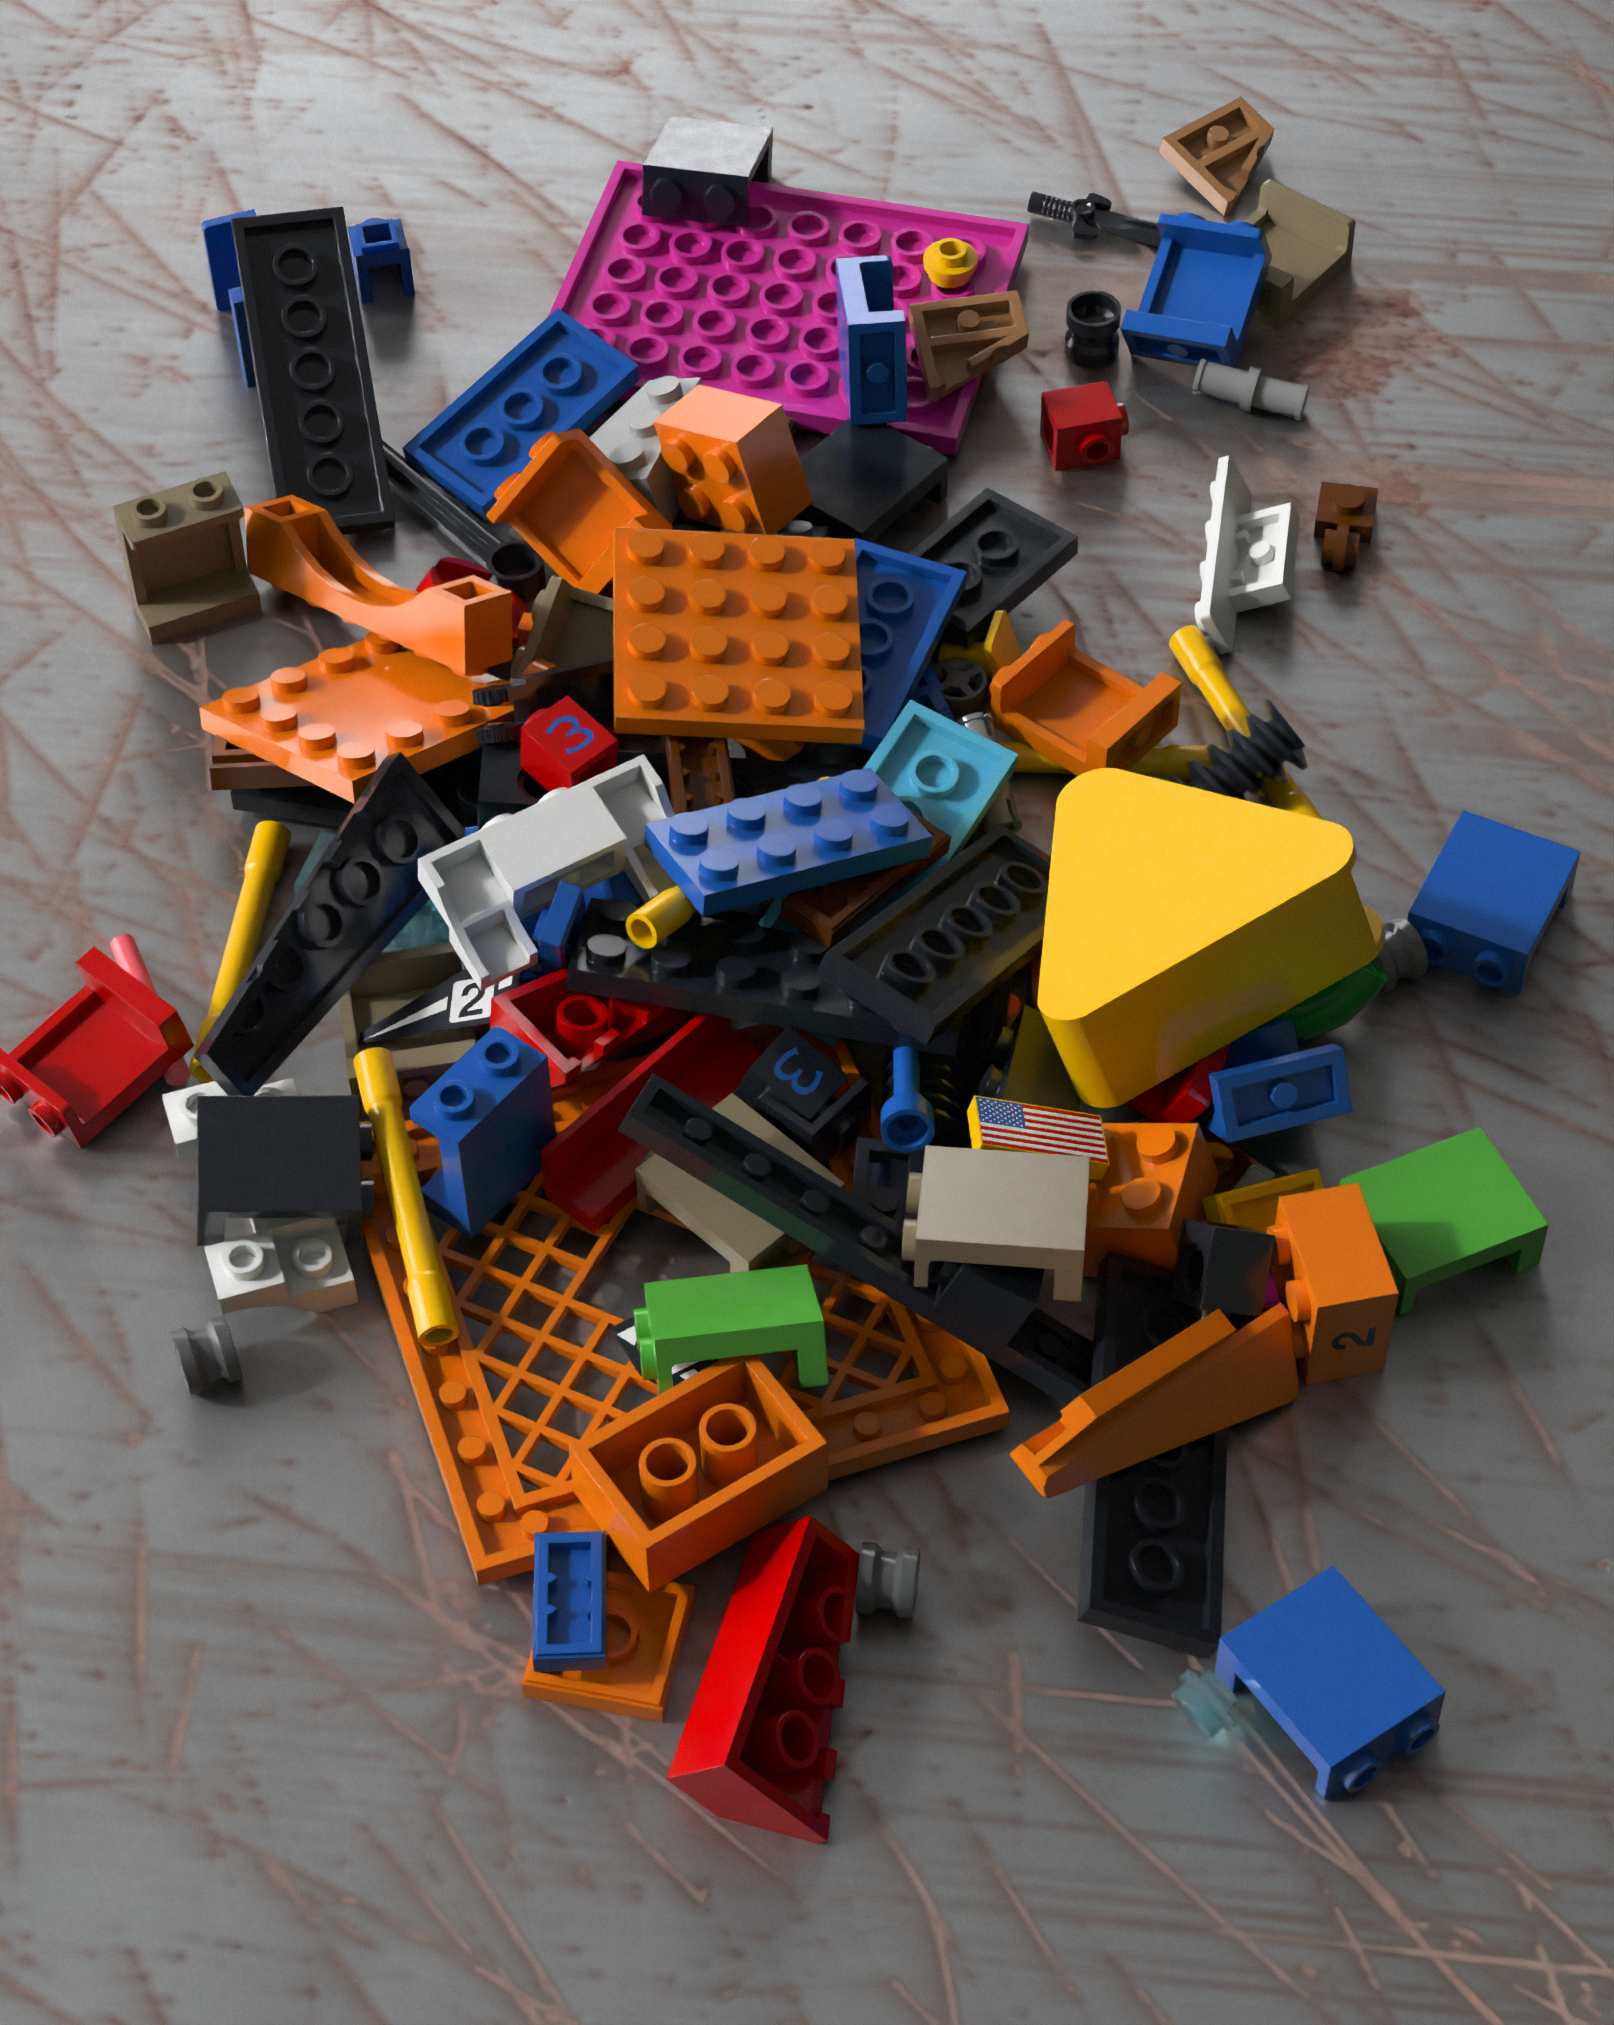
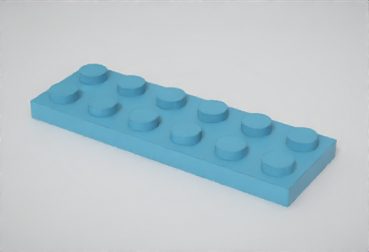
[758,699,1019,1047]

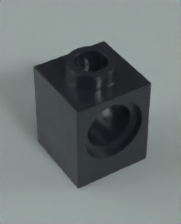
[1170,1218,1275,1325]

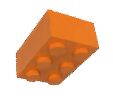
[568,1355,828,1593]

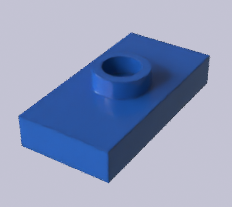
[532,880,586,976]
[533,1531,607,1672]

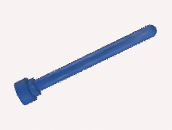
[881,1046,935,1153]

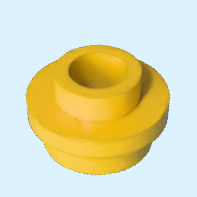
[923,238,978,288]

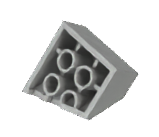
[508,376,703,541]

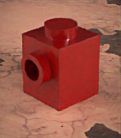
[1040,381,1129,471]

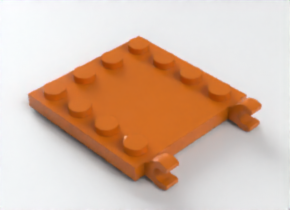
[199,631,561,804]

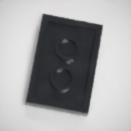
[908,488,1078,649]

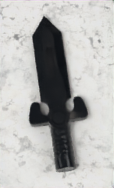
[1027,191,1161,247]

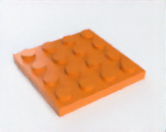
[613,527,865,744]

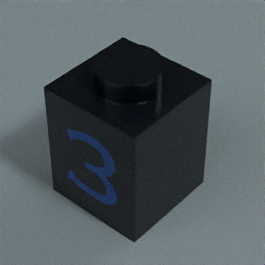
[733,1026,849,1142]

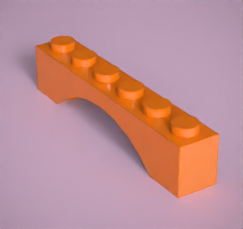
[245,495,513,677]

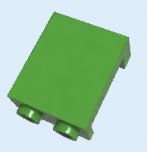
[1340,1126,1549,1316]
[633,1264,829,1394]

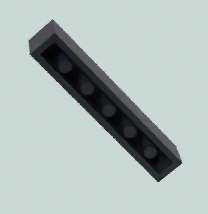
[931,1005,1081,1346]

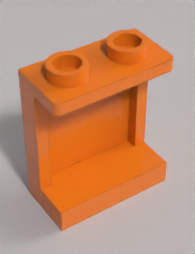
[486,428,674,599]
[989,619,1182,776]

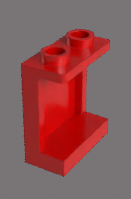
[0,946,194,1149]

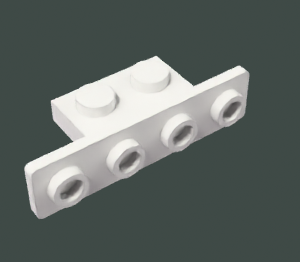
[1195,455,1300,654]

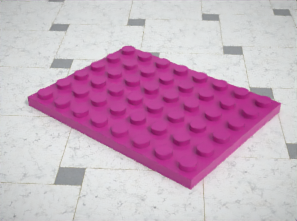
[548,160,1029,455]

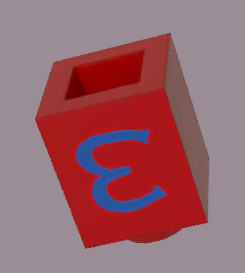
[520,695,618,792]

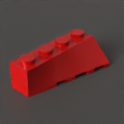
[490,912,711,1087]
[666,1516,860,1844]

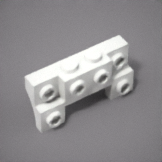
[418,754,677,991]
[162,1078,358,1314]

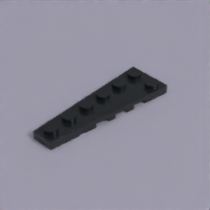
[194,752,465,1096]

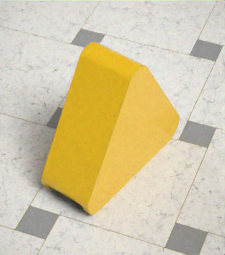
[1037,768,1385,1108]

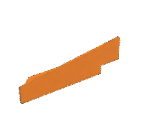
[1009,1302,1299,1498]

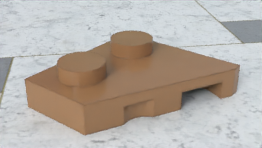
[1159,96,1275,216]
[908,290,1029,402]

